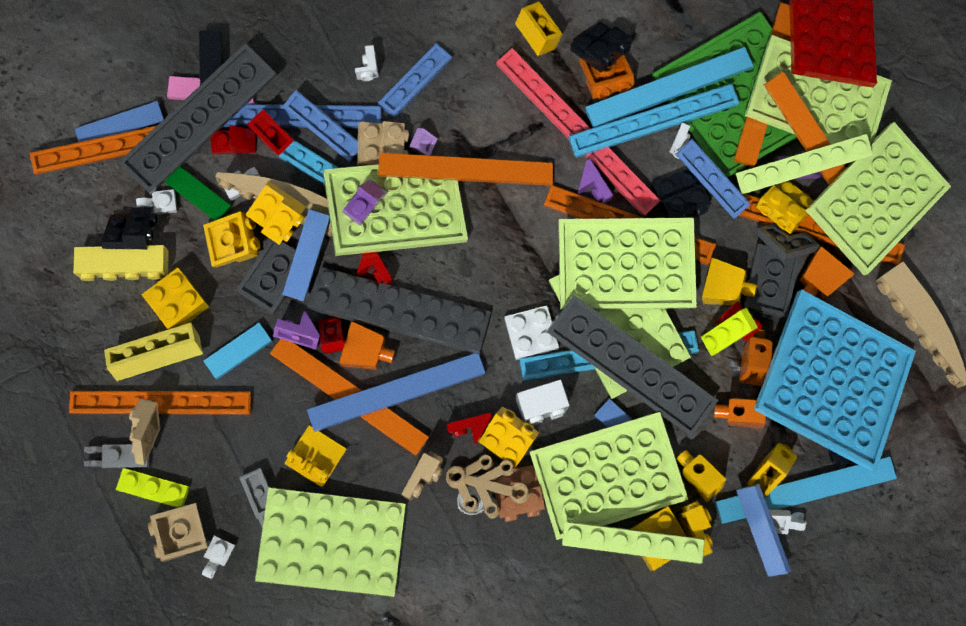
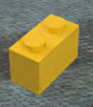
[515,2,563,56]

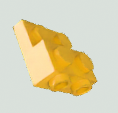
[246,181,306,245]
[756,181,814,234]
[203,211,260,268]
[478,406,539,468]
[677,501,713,556]

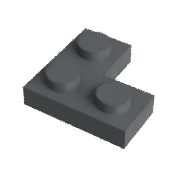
[756,223,819,261]

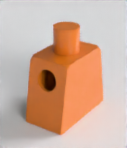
[799,247,854,300]
[339,322,395,370]
[739,329,772,386]
[714,399,766,429]

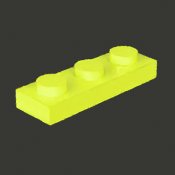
[701,308,758,356]
[116,468,190,508]

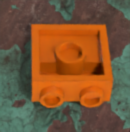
[579,55,634,100]

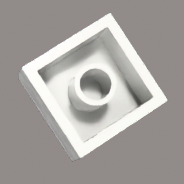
[516,380,569,426]

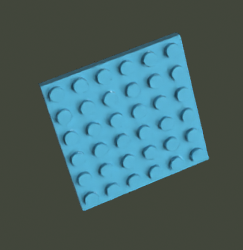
[753,289,916,471]

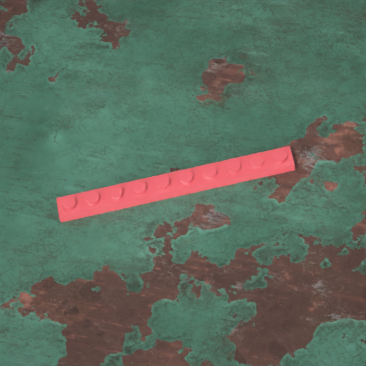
[496,48,660,217]

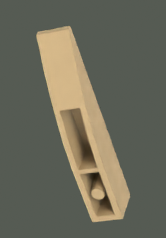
[215,172,332,237]
[876,262,966,388]

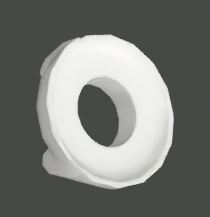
[457,486,485,515]

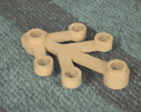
[446,455,529,518]

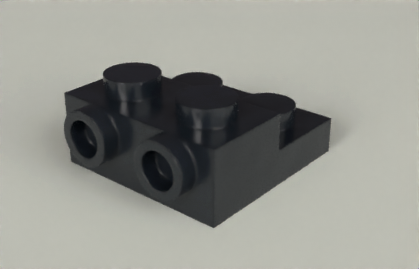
[570,21,631,72]
[651,169,711,218]
[101,207,158,250]

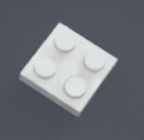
[504,306,559,360]

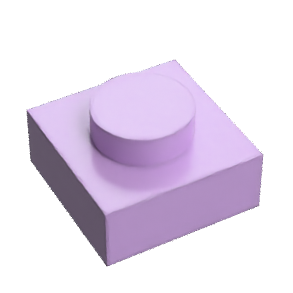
[409,128,438,156]

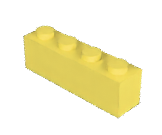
[73,245,169,281]
[104,323,203,381]

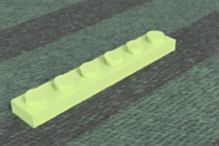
[736,134,873,194]
[562,522,705,564]

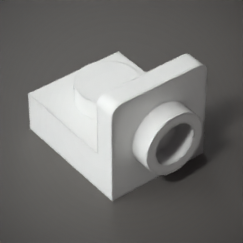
[355,45,379,81]
[669,123,691,159]

